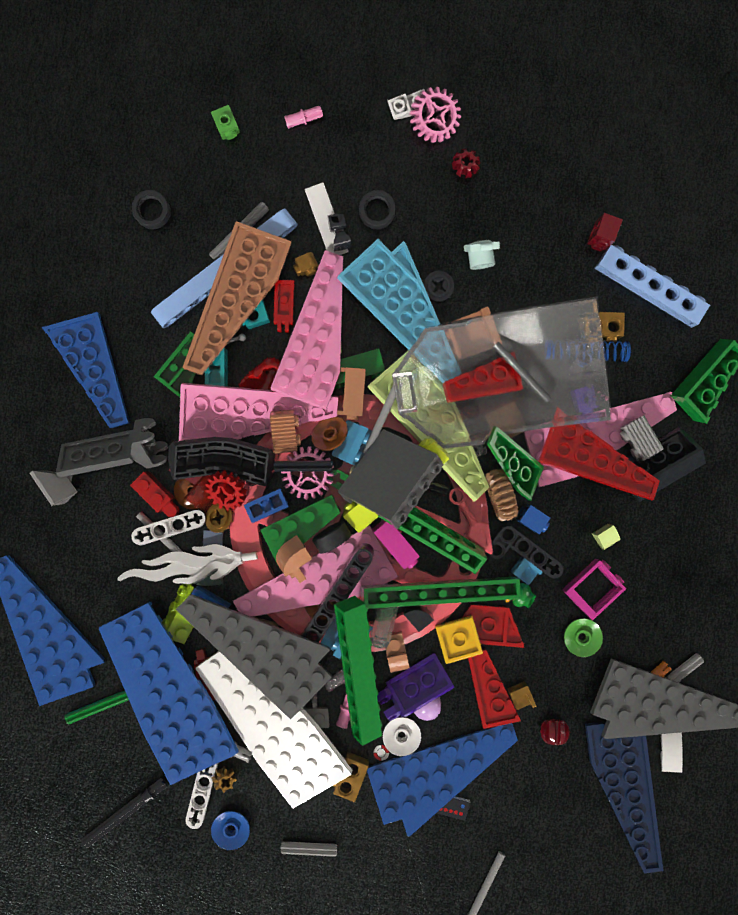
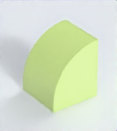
[592,524,620,550]

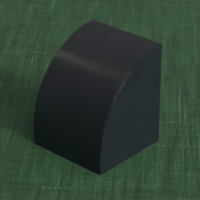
[403,605,434,632]

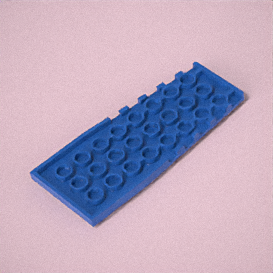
[99,602,239,785]

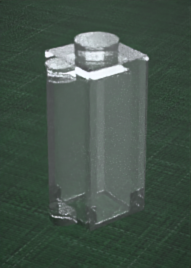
[369,607,399,648]

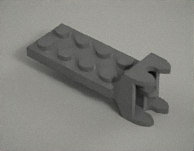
[56,418,169,478]

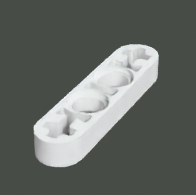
[131,510,206,545]
[186,763,218,829]

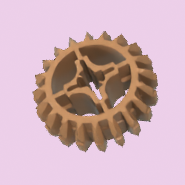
[485,469,518,521]

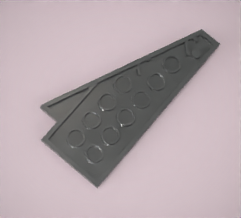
[176,594,332,720]
[590,658,738,739]

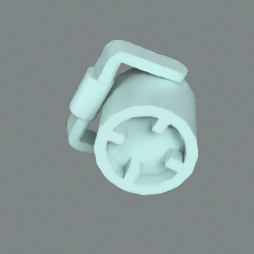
[464,240,500,270]

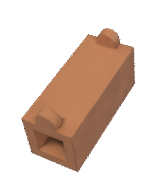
[337,368,366,420]

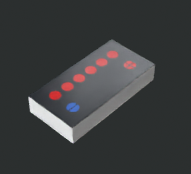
[437,796,470,821]

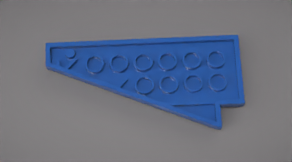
[0,555,106,706]
[367,723,518,837]

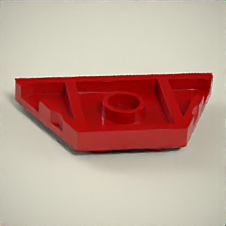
[462,604,524,648]

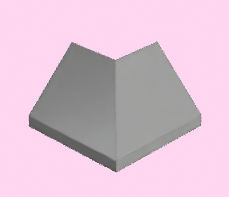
[30,470,77,506]

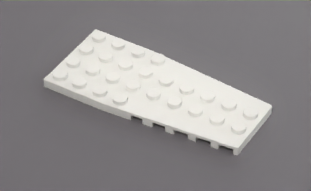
[196,651,353,808]

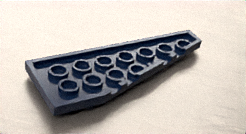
[585,721,663,873]

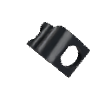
[327,212,351,252]

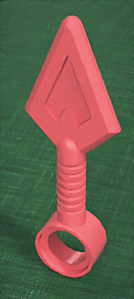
[448,488,493,554]

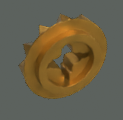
[205,503,234,533]

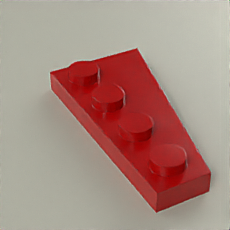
[443,351,523,403]
[468,649,521,729]

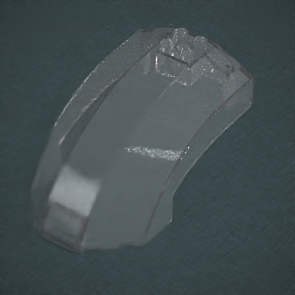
[392,296,612,449]

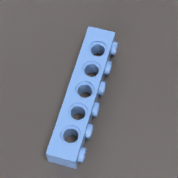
[595,245,710,328]

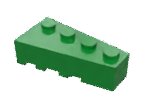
[261,494,341,565]

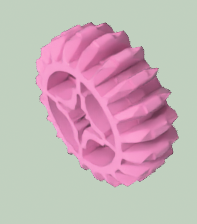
[409,87,461,143]
[281,447,334,500]

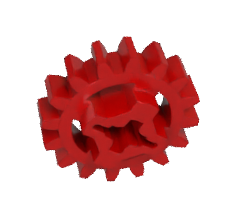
[205,470,247,511]

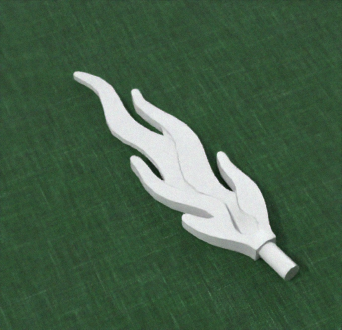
[117,544,258,584]

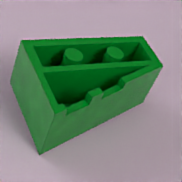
[154,331,196,397]

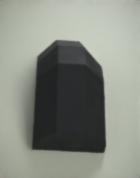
[168,437,275,486]

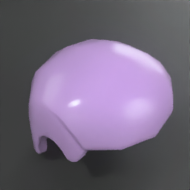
[414,697,441,721]

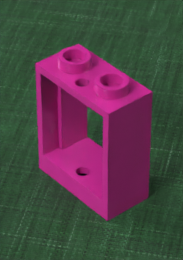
[372,520,420,570]
[562,559,626,621]

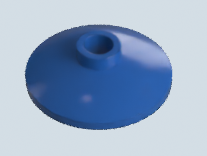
[211,811,250,850]

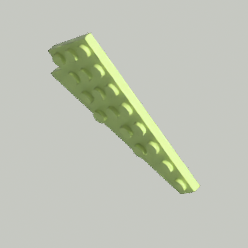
[368,350,489,501]

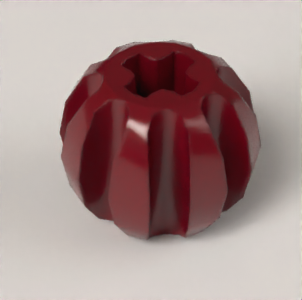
[452,148,481,178]
[540,719,570,745]

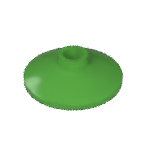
[564,618,603,657]

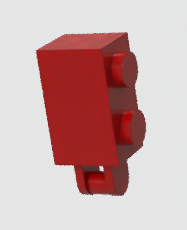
[130,471,179,517]

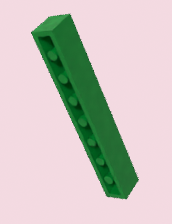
[361,577,521,609]
[334,596,382,746]

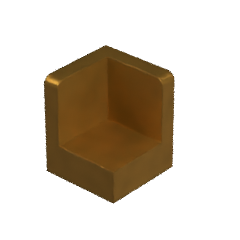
[507,681,537,710]

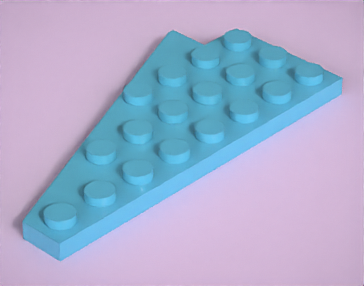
[337,239,461,384]

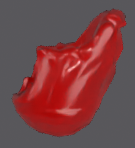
[238,357,281,390]

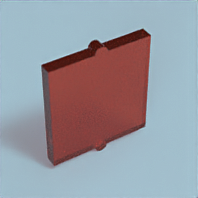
[184,475,219,513]

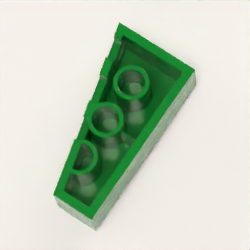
[670,339,738,424]

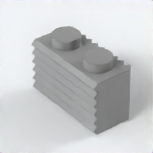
[620,415,664,461]

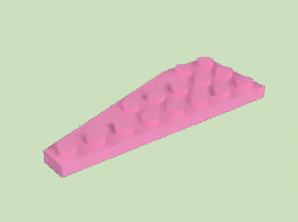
[271,250,343,410]
[523,392,677,487]

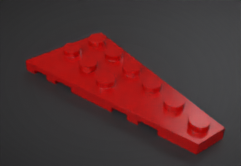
[539,407,660,500]

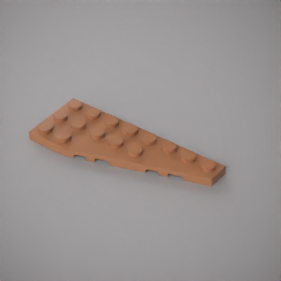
[183,221,291,375]

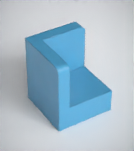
[510,556,542,585]

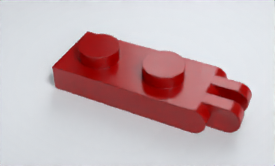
[274,280,295,333]

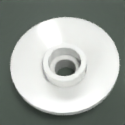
[383,717,421,756]

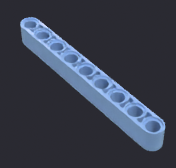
[151,209,298,328]

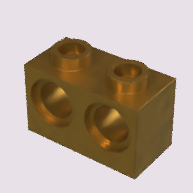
[581,311,625,341]
[332,752,369,802]

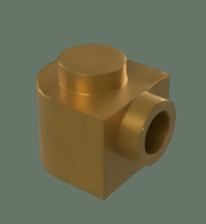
[293,252,319,277]

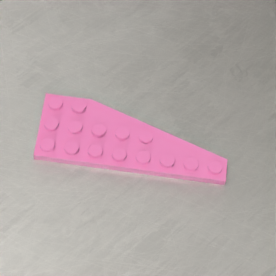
[179,383,338,441]
[233,525,398,617]

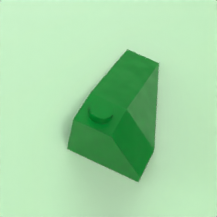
[487,426,544,500]

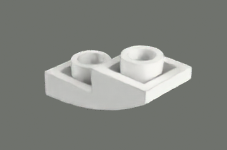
[388,89,426,120]
[661,732,682,773]

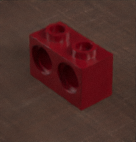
[587,213,623,251]

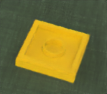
[435,615,483,664]

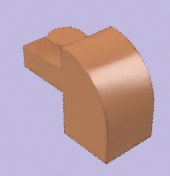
[276,535,312,583]
[383,631,410,673]

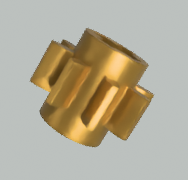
[211,766,237,793]

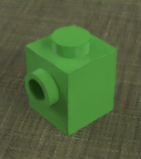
[211,105,240,140]

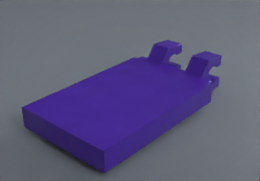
[377,653,455,721]

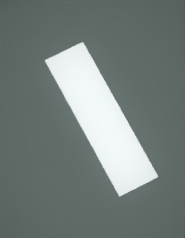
[305,183,348,255]

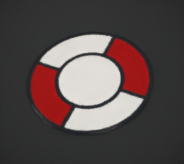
[373,745,390,761]

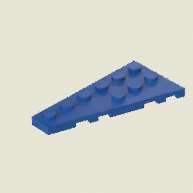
[42,312,130,428]

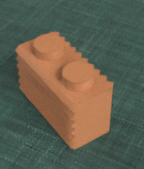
[270,409,301,454]

